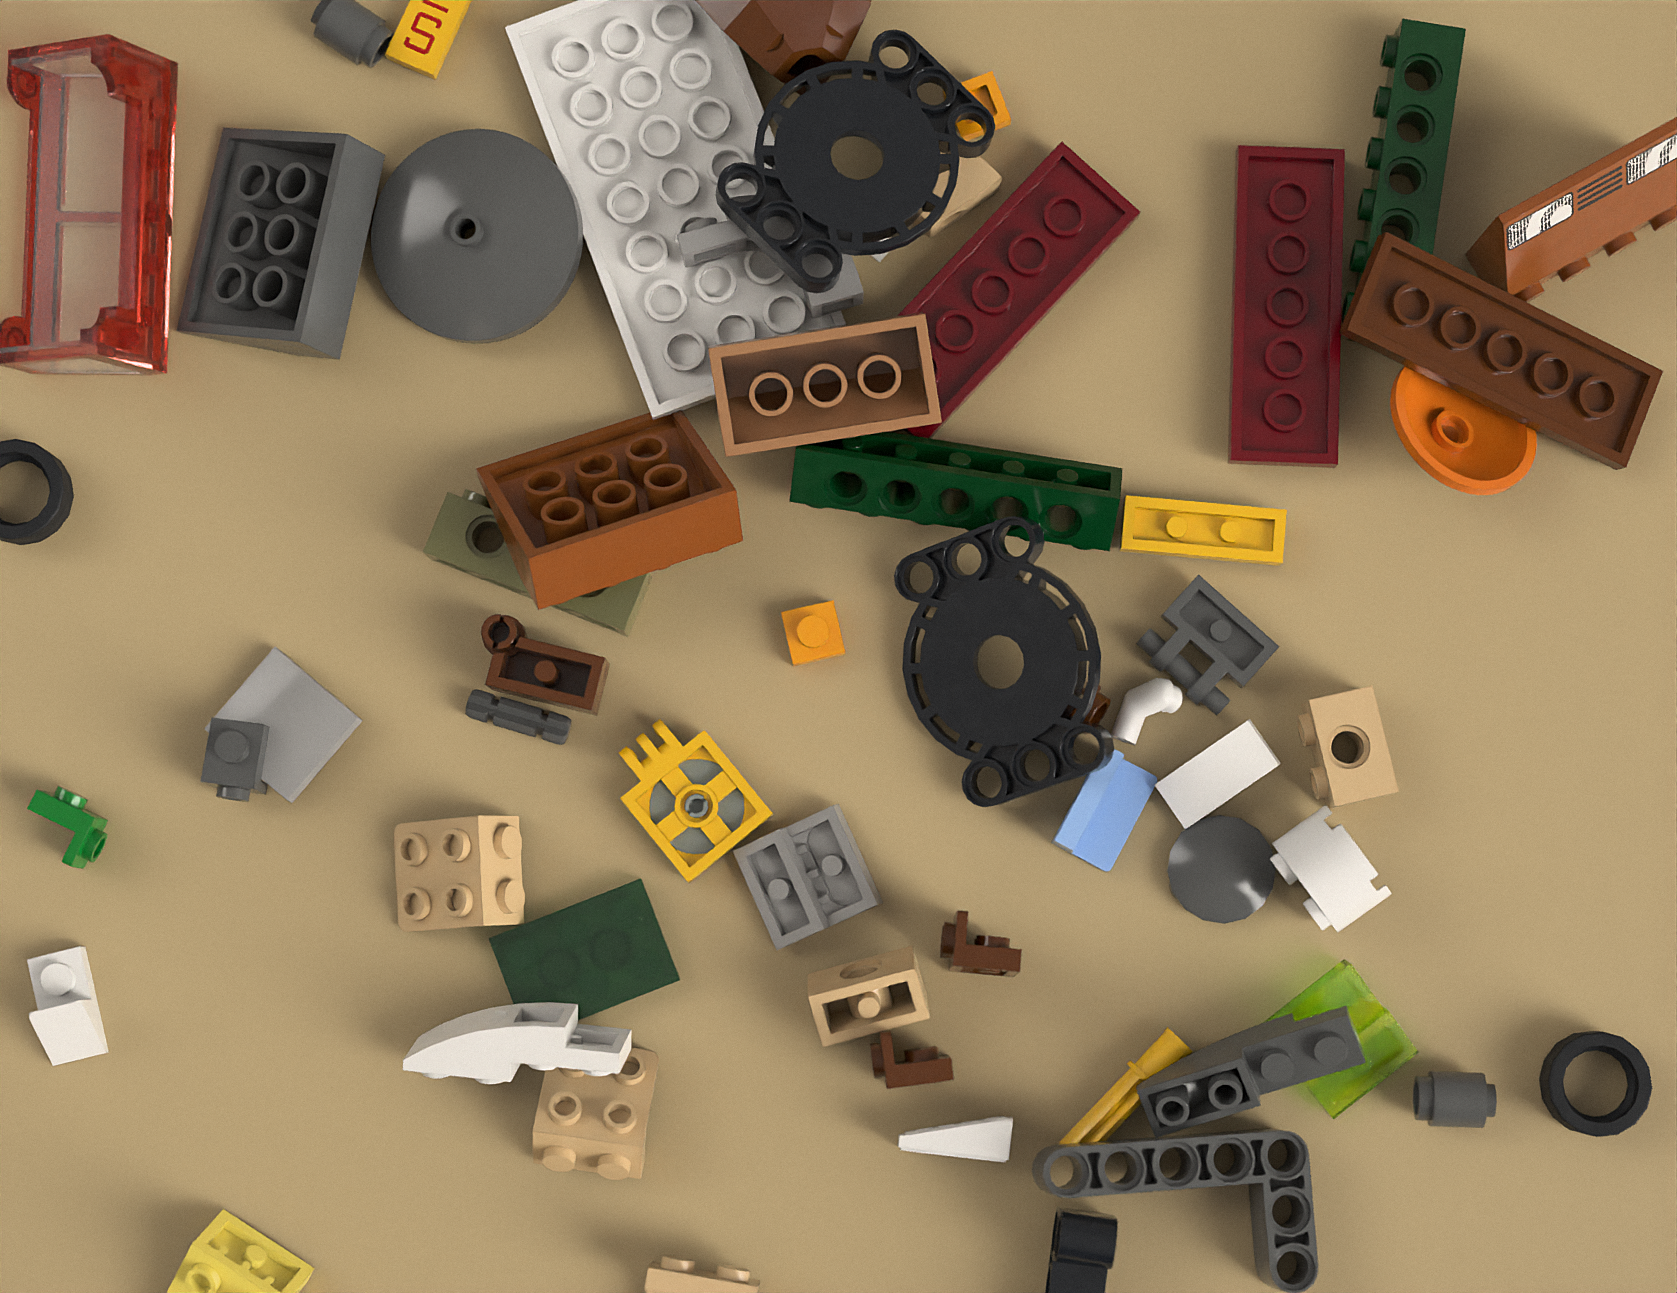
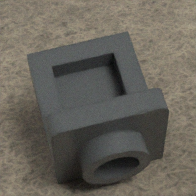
[200,717,270,802]

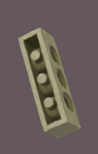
[423,489,652,637]

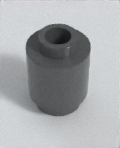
[311,0,394,68]
[1413,1071,1497,1128]

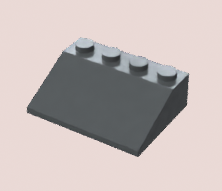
[177,128,385,360]

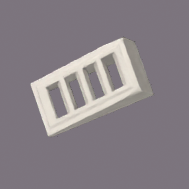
[897,1116,1013,1162]

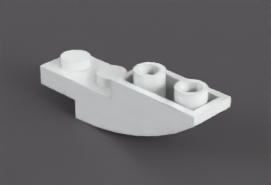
[403,1002,632,1084]

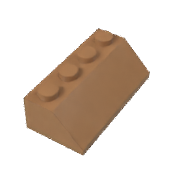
[708,312,942,457]

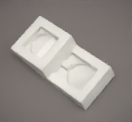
[1155,719,1281,829]

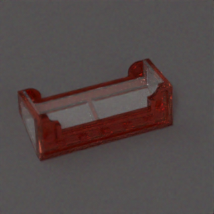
[0,34,178,375]

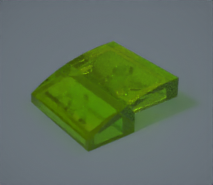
[1263,959,1419,1120]

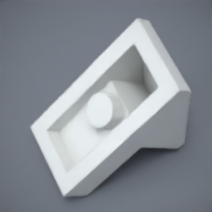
[27,946,109,1066]

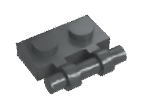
[1136,574,1279,716]

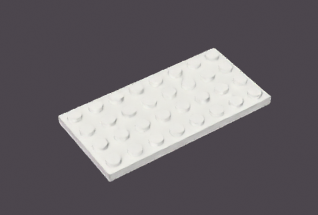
[505,0,846,420]

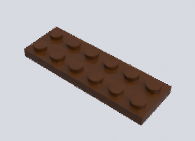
[1339,232,1663,470]

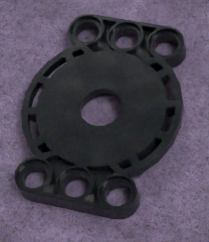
[715,29,995,294]
[894,516,1114,807]

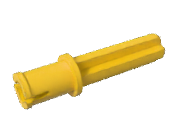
[1059,1027,1193,1158]

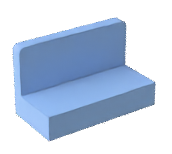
[1051,749,1157,872]

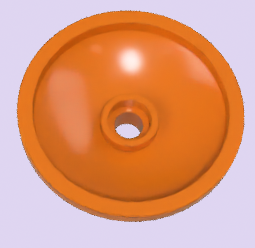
[1390,366,1537,495]

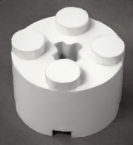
[1270,805,1391,932]

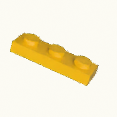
[1119,495,1287,566]

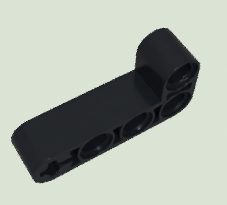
[1045,1207,1118,1293]

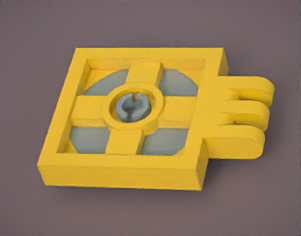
[618,719,773,883]

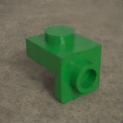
[27,786,108,869]

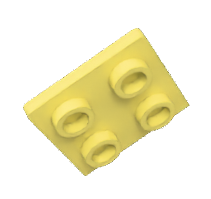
[167,1209,315,1293]

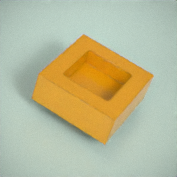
[942,71,1011,141]
[781,600,845,666]

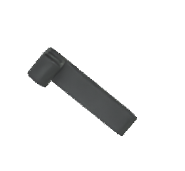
[1032,1128,1318,1293]

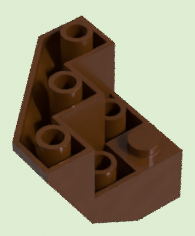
[695,0,871,96]

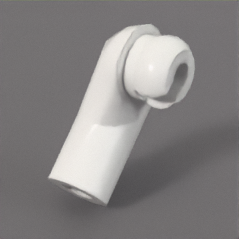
[1110,678,1183,745]

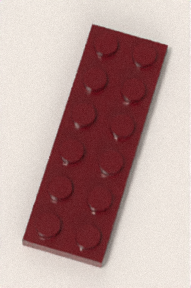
[897,141,1140,439]
[1228,145,1345,468]

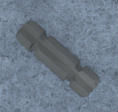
[465,689,571,745]

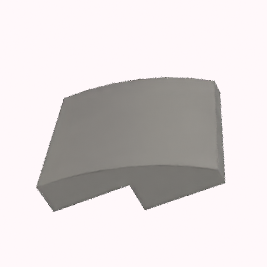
[204,647,363,803]
[733,804,883,950]

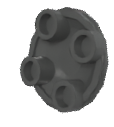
[1167,815,1276,924]

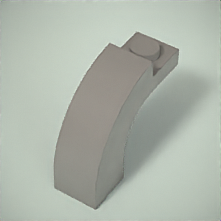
[677,195,864,318]

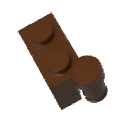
[481,614,610,716]

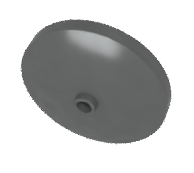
[371,129,583,344]

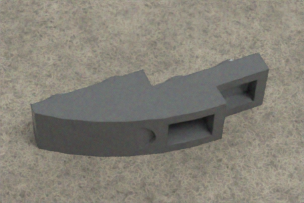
[1137,1006,1366,1138]

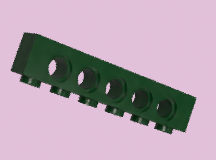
[1342,19,1466,342]
[789,432,1123,551]

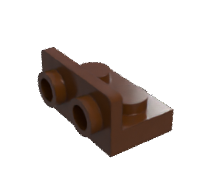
[940,910,1022,977]
[870,1030,954,1089]

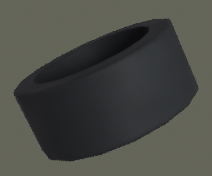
[0,439,74,545]
[1539,1031,1652,1137]

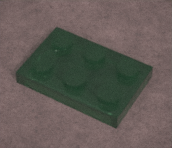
[489,878,681,1021]

